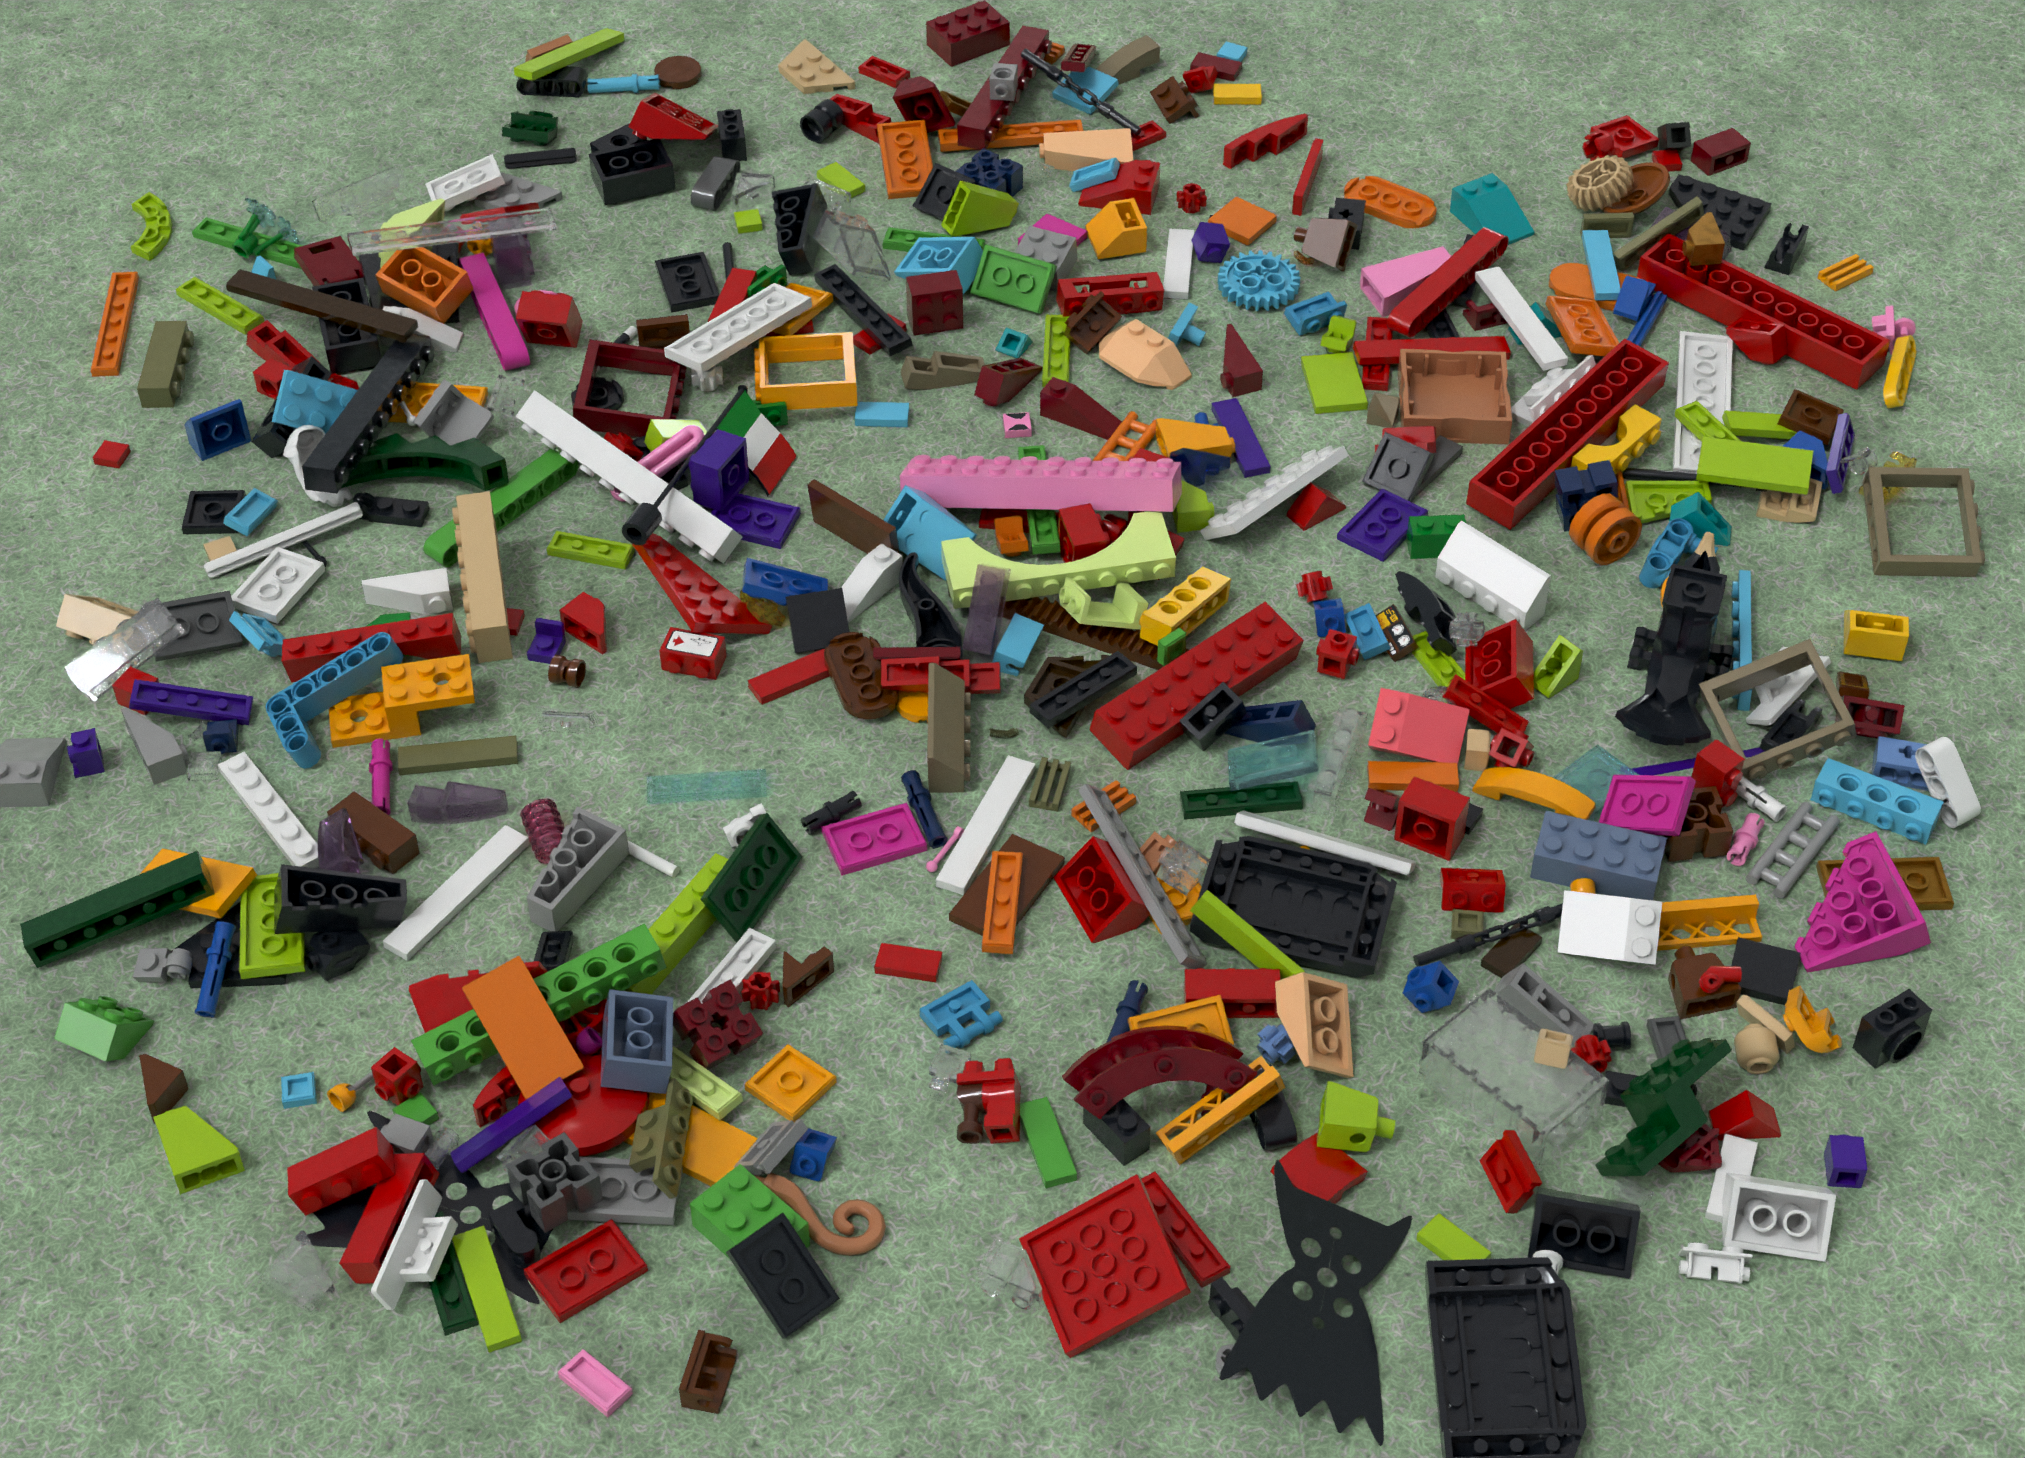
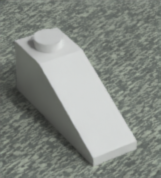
[380,306,463,352]
[841,543,903,623]
[362,568,453,614]

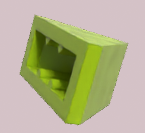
[1534,635,1583,698]

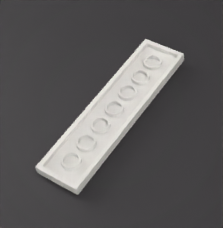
[1673,331,1733,473]

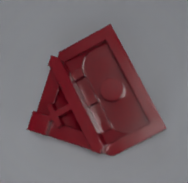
[1658,1123,1722,1173]

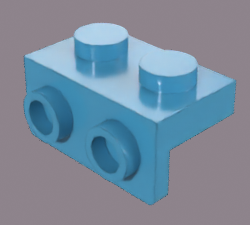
[1284,292,1347,336]

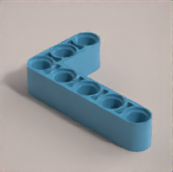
[266,632,404,769]

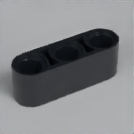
[516,66,588,98]
[1249,1064,1297,1151]

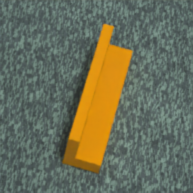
[1657,894,1762,951]
[1156,1056,1286,1165]

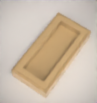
[1736,995,1795,1054]

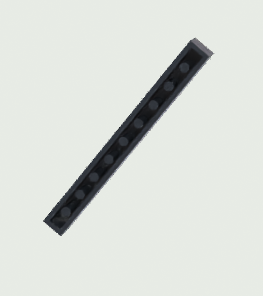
[302,334,434,494]

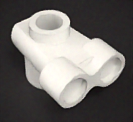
[723,803,766,848]

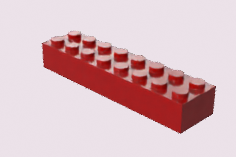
[1089,601,1304,770]

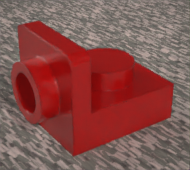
[1182,65,1218,94]

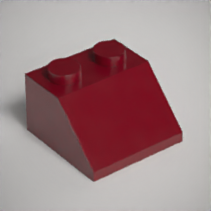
[892,76,956,133]

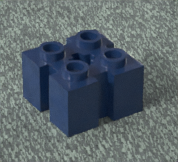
[956,148,1023,197]
[1555,460,1618,532]

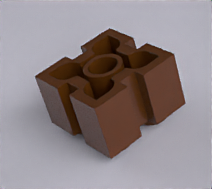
[1663,786,1734,862]

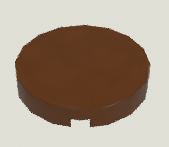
[654,56,702,90]

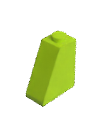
[941,180,1019,237]
[153,1105,245,1194]

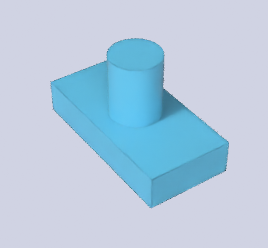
[1168,302,1206,347]

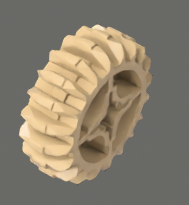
[1566,155,1634,212]

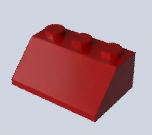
[1465,619,1534,709]
[1053,836,1150,943]

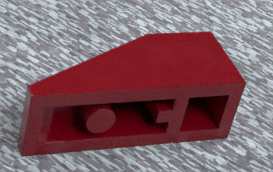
[1220,324,1263,397]
[974,358,1043,406]
[1040,377,1122,440]

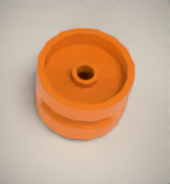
[1569,493,1642,566]

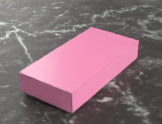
[558,1349,633,1417]

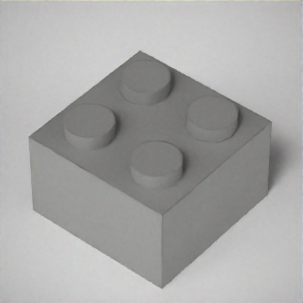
[1014,226,1077,292]

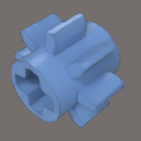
[1257,1024,1296,1064]

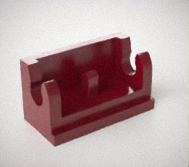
[1463,300,1507,331]

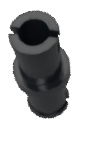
[801,790,862,835]

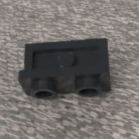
[1208,1277,1255,1341]

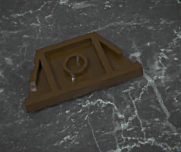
[1024,655,1109,738]

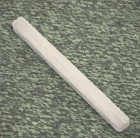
[204,502,363,579]

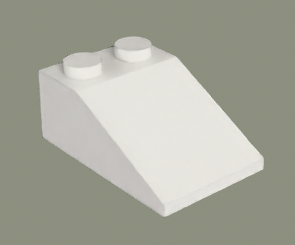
[1557,890,1662,965]

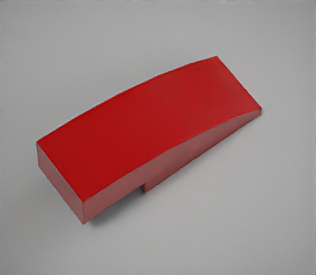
[246,320,321,368]

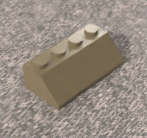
[927,663,971,793]

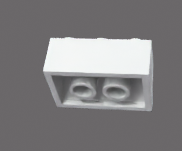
[1722,1172,1836,1262]

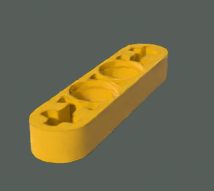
[1883,335,1917,408]

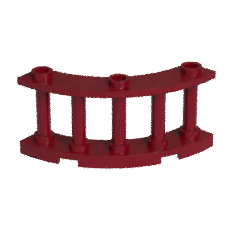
[1062,1025,1258,1119]

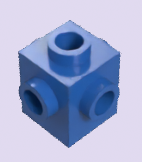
[1403,961,1459,1013]

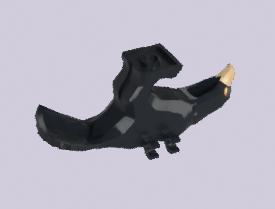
[1615,532,1734,746]

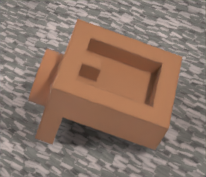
[1140,831,1185,877]

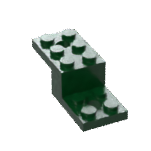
[1595,1038,1732,1176]

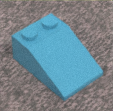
[894,237,983,294]

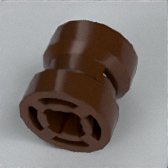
[548,655,586,688]

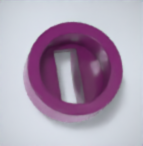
[576,1026,602,1055]

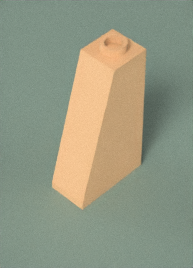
[1039,128,1133,172]

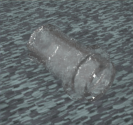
[425,1127,460,1170]

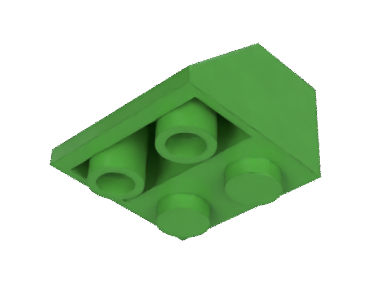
[54,996,154,1061]

